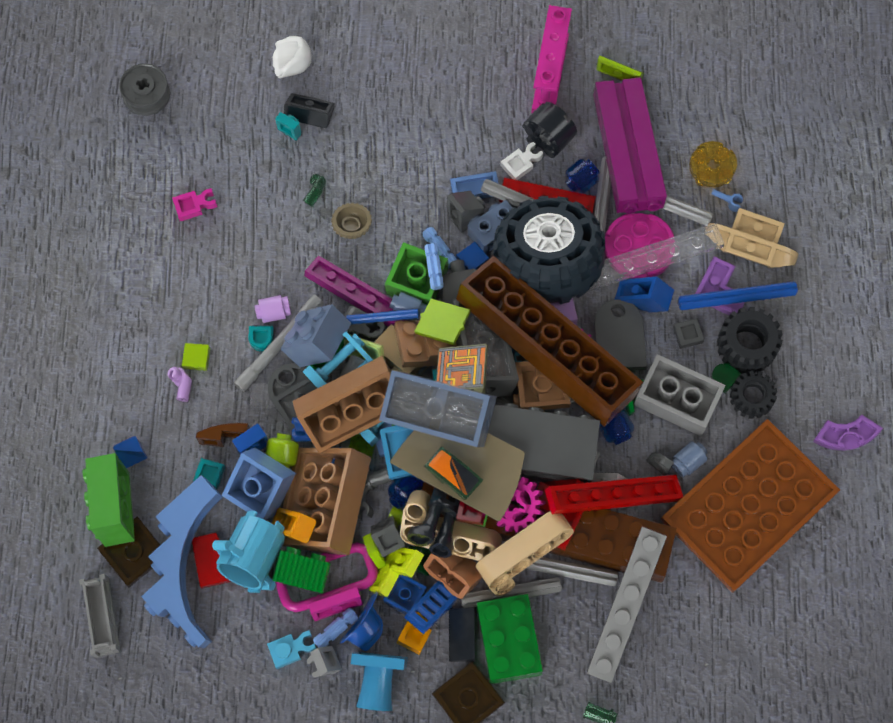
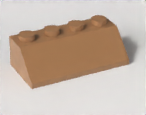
[292,356,391,453]

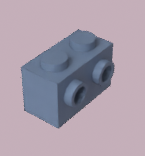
[468,200,512,254]

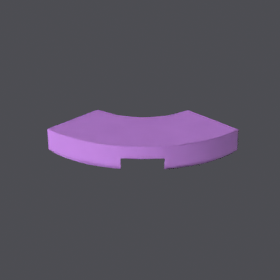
[813,415,883,451]

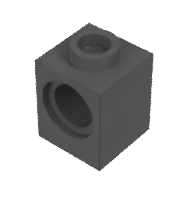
[370,516,406,557]

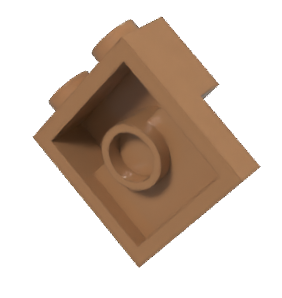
[394,317,457,368]
[513,361,571,412]

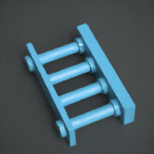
[303,331,384,446]

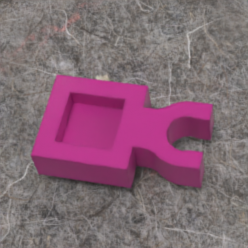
[172,188,217,222]

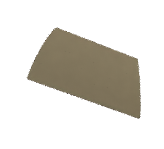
[390,417,525,521]

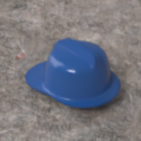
[340,591,383,651]

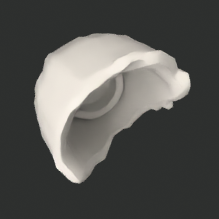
[272,36,312,79]

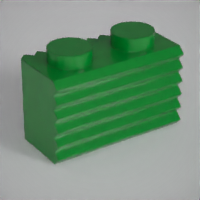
[272,546,331,593]

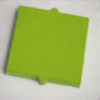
[414,299,470,345]

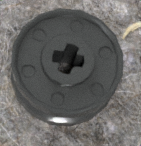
[119,63,170,116]

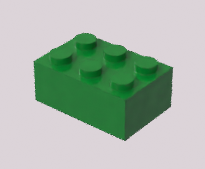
[477,594,543,684]

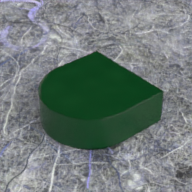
[711,364,741,394]

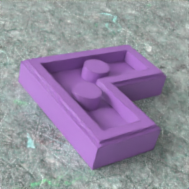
[695,256,745,316]

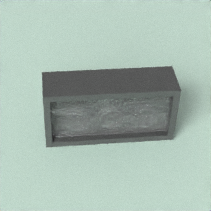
[451,299,519,397]

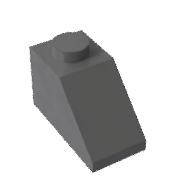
[447,191,485,233]

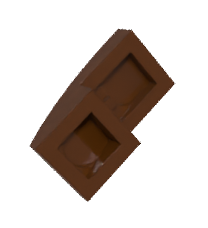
[196,423,250,447]

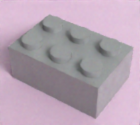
[634,354,726,437]

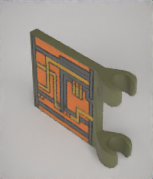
[436,344,488,393]

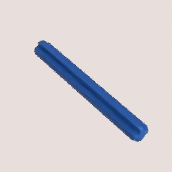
[678,281,798,310]

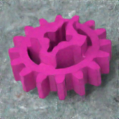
[497,477,546,533]

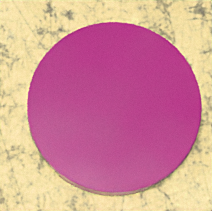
[605,213,675,279]

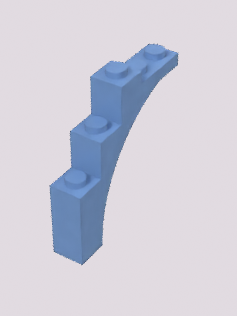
[141,475,223,648]

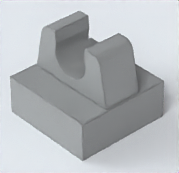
[307,646,342,677]

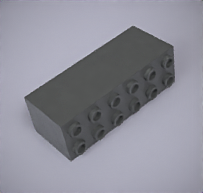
[488,403,600,483]

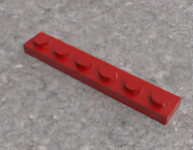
[545,475,684,515]

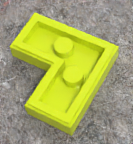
[369,547,424,597]

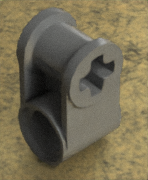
[344,306,386,342]

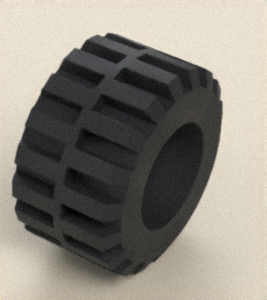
[717,307,783,374]

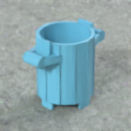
[212,511,285,593]

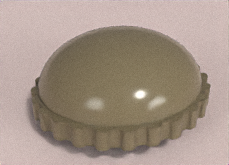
[331,203,372,239]

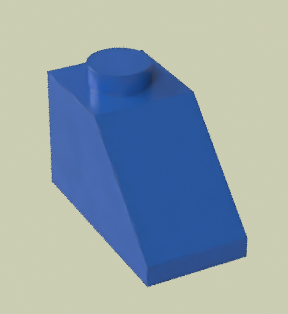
[614,276,674,313]

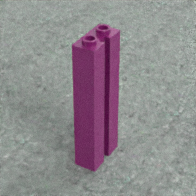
[593,78,667,214]

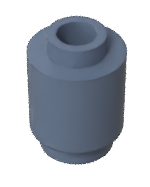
[389,292,427,321]
[672,441,708,478]

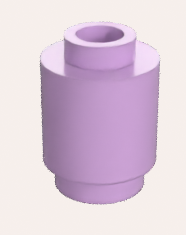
[255,295,291,323]

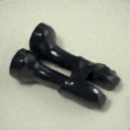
[407,487,460,558]

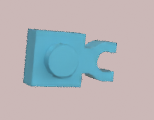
[267,630,317,669]

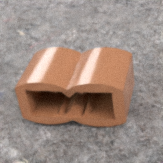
[423,553,482,599]

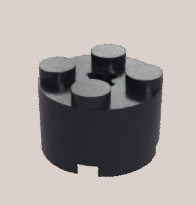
[522,102,577,158]

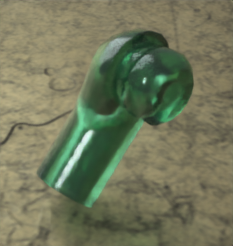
[303,174,326,207]

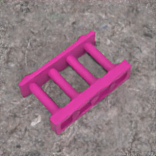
[531,5,572,113]

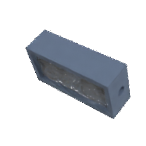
[379,370,497,447]

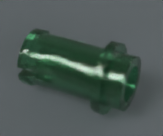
[583,702,618,723]

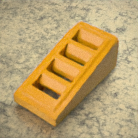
[272,507,316,543]

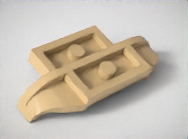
[704,208,799,268]

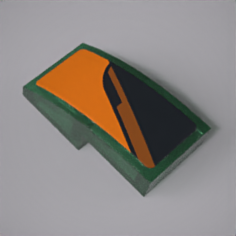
[424,447,483,500]

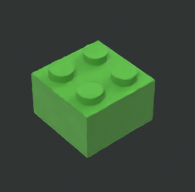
[385,242,448,307]

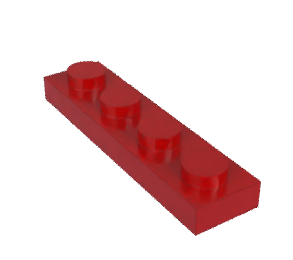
[499,178,596,212]

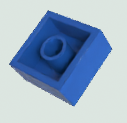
[232,423,268,455]
[383,575,427,614]

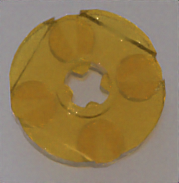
[689,141,737,188]

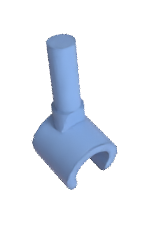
[711,189,743,212]

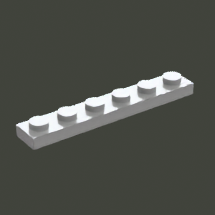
[587,526,667,683]

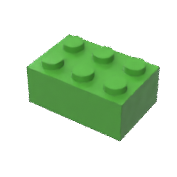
[83,453,135,547]

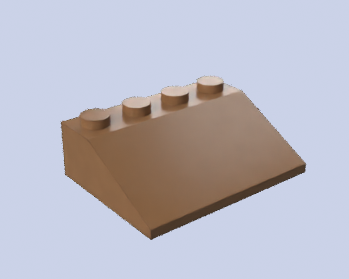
[282,448,371,555]

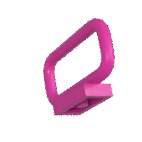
[276,542,378,622]

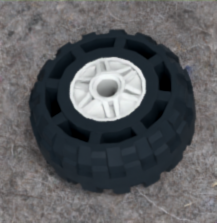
[493,196,605,304]

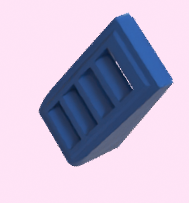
[404,581,457,634]

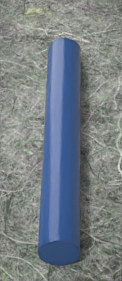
[346,309,420,325]

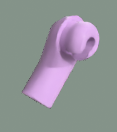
[168,367,192,402]

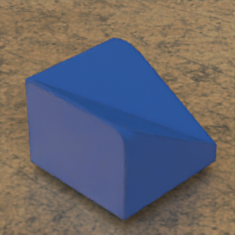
[113,436,147,468]

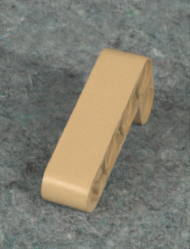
[400,490,502,561]
[476,511,574,597]

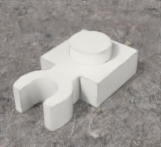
[500,142,543,180]

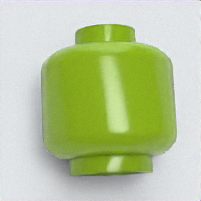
[265,433,299,468]

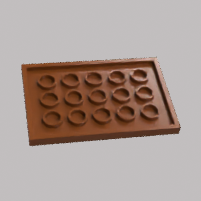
[661,419,840,593]

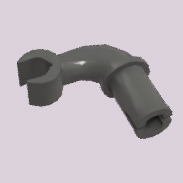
[358,467,395,521]

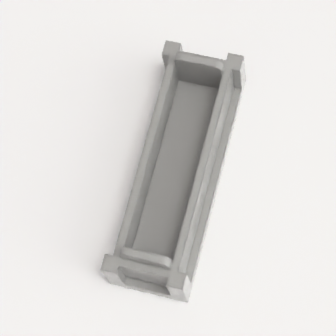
[79,574,121,658]

